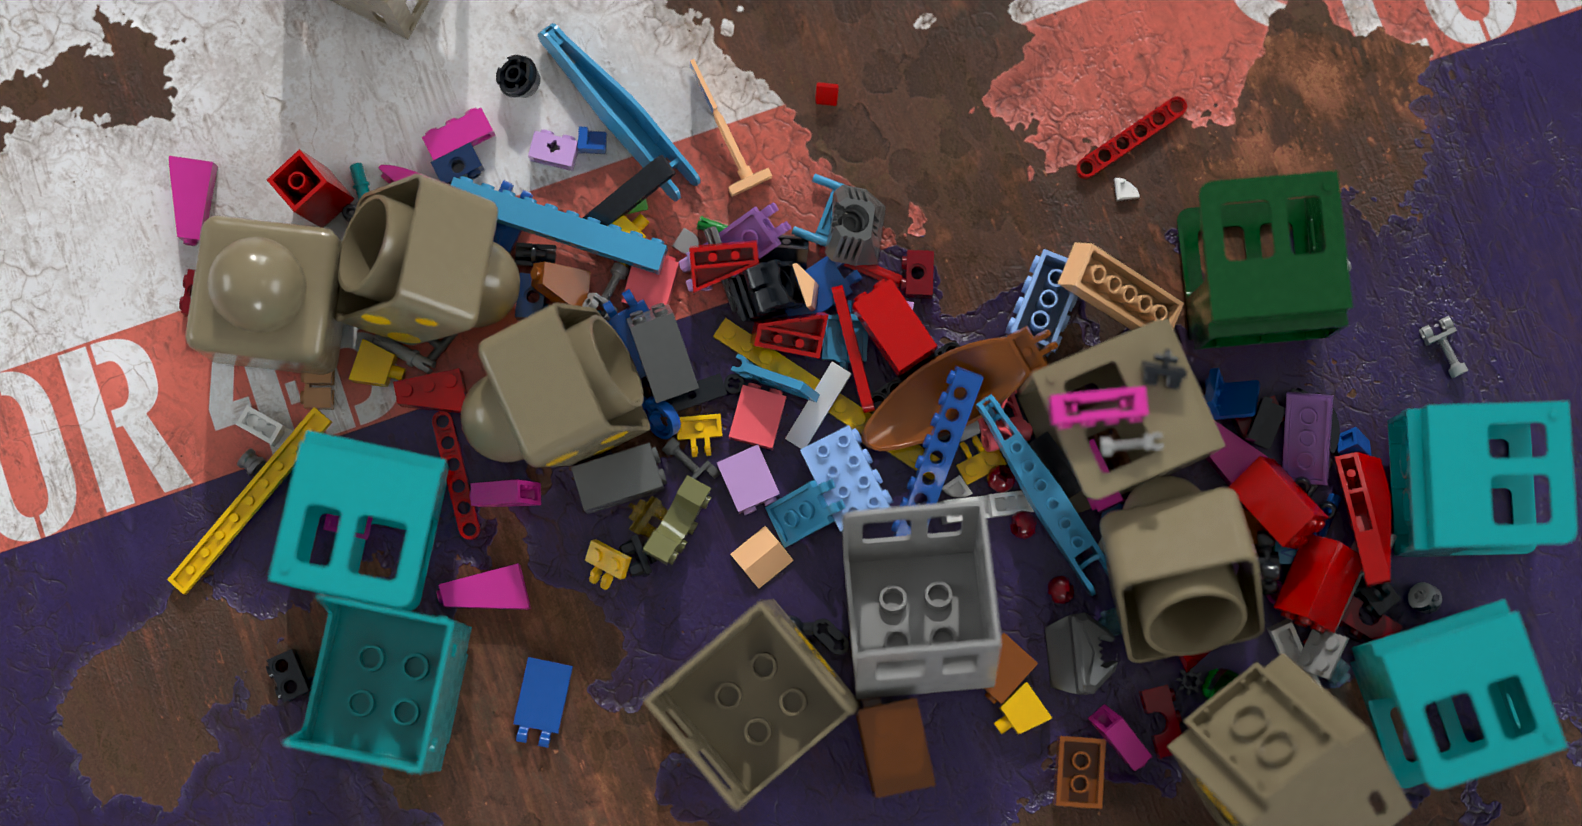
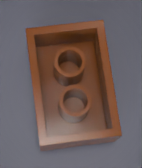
[1053,736,1106,809]

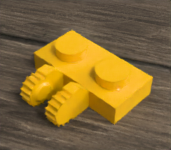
[677,414,723,457]
[956,435,1006,485]
[585,539,632,590]

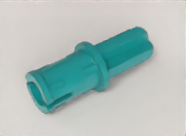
[350,163,370,201]

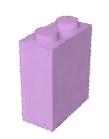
[717,445,780,515]

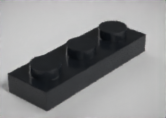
[1029,431,1082,499]

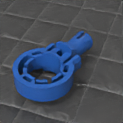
[642,396,681,439]

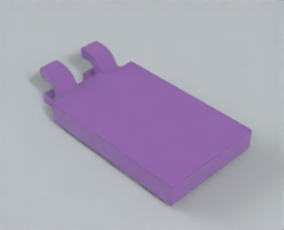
[703,203,792,277]

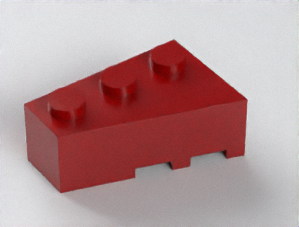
[689,240,759,293]
[750,312,829,358]
[393,368,467,413]

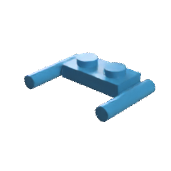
[791,174,845,247]

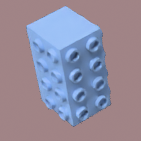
[1005,249,1078,357]
[800,425,893,532]

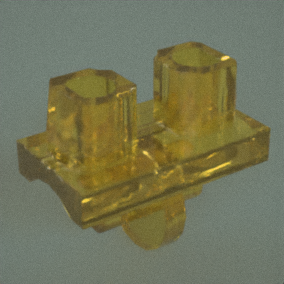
[628,496,668,538]

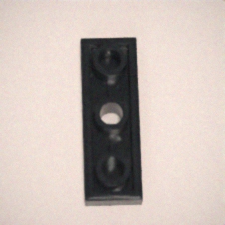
[664,373,727,412]

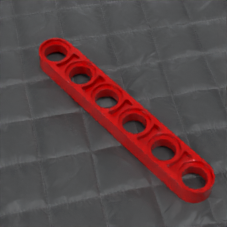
[1076,96,1187,179]
[832,285,875,413]
[432,411,480,540]

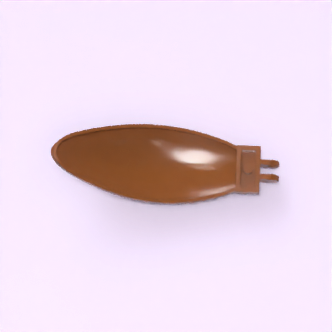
[862,326,1058,451]

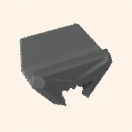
[825,185,886,266]
[1044,612,1118,695]

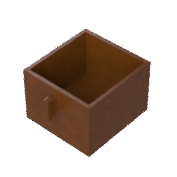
[855,697,936,798]

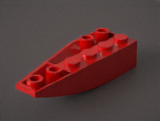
[1335,452,1392,587]

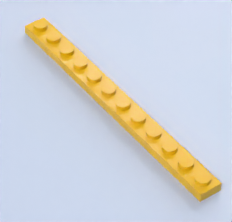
[713,318,940,481]

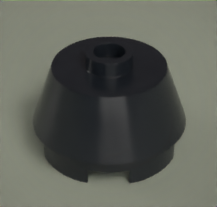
[496,55,540,98]

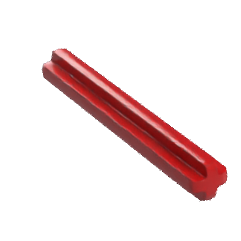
[818,246,903,287]

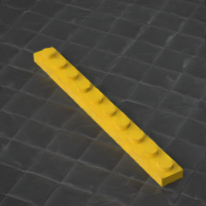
[167,407,333,595]

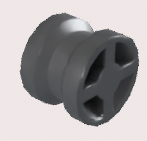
[237,448,266,477]

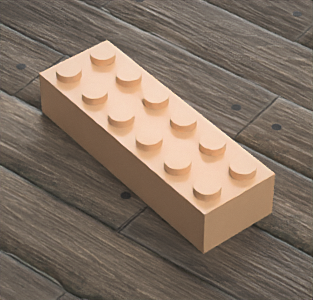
[1058,243,1184,330]

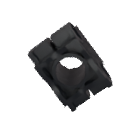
[728,260,806,322]

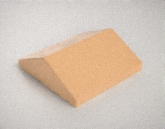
[792,263,819,311]
[730,526,794,589]

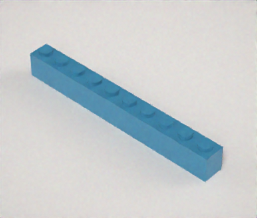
[451,176,668,275]

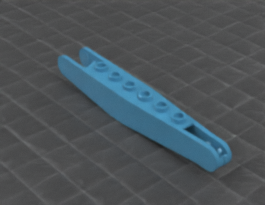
[538,23,701,201]
[976,394,1108,596]

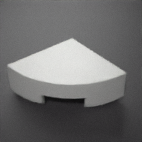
[1114,178,1140,201]
[942,475,973,498]

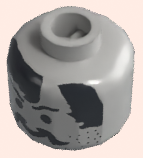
[1408,582,1442,614]

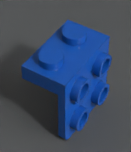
[1203,368,1260,420]

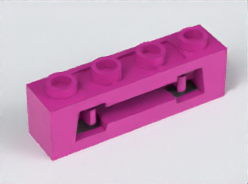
[1048,386,1149,430]

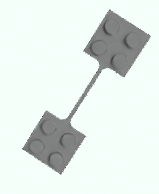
[1296,534,1397,680]

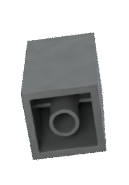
[626,303,699,403]
[571,443,668,514]

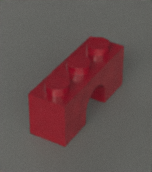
[1338,596,1403,642]
[1139,684,1185,758]

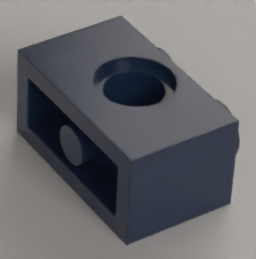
[430,142,485,185]
[515,273,549,321]

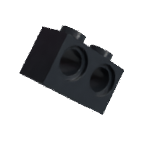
[266,649,312,702]

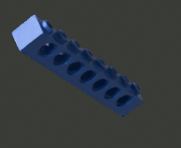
[891,366,983,537]

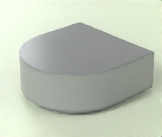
[672,228,699,255]

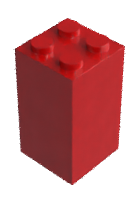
[266,149,355,228]
[852,279,937,377]
[1228,456,1329,549]
[1274,534,1362,634]

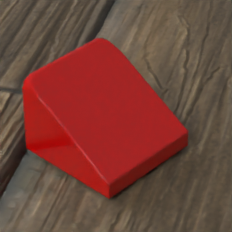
[815,82,839,106]

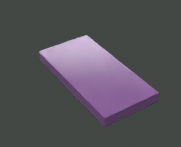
[1282,392,1333,485]

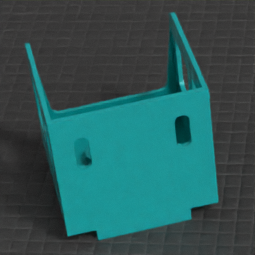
[1387,401,1577,557]
[269,430,449,611]
[283,594,472,774]
[1350,599,1568,789]

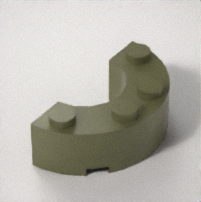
[643,475,712,565]

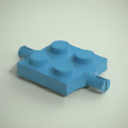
[822,300,868,371]

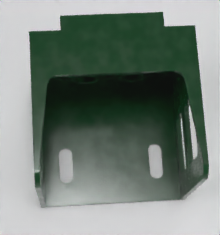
[1177,170,1353,350]

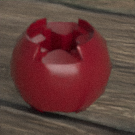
[987,465,1016,493]
[1010,511,1037,539]
[1048,575,1074,604]

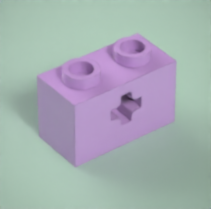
[528,129,578,171]

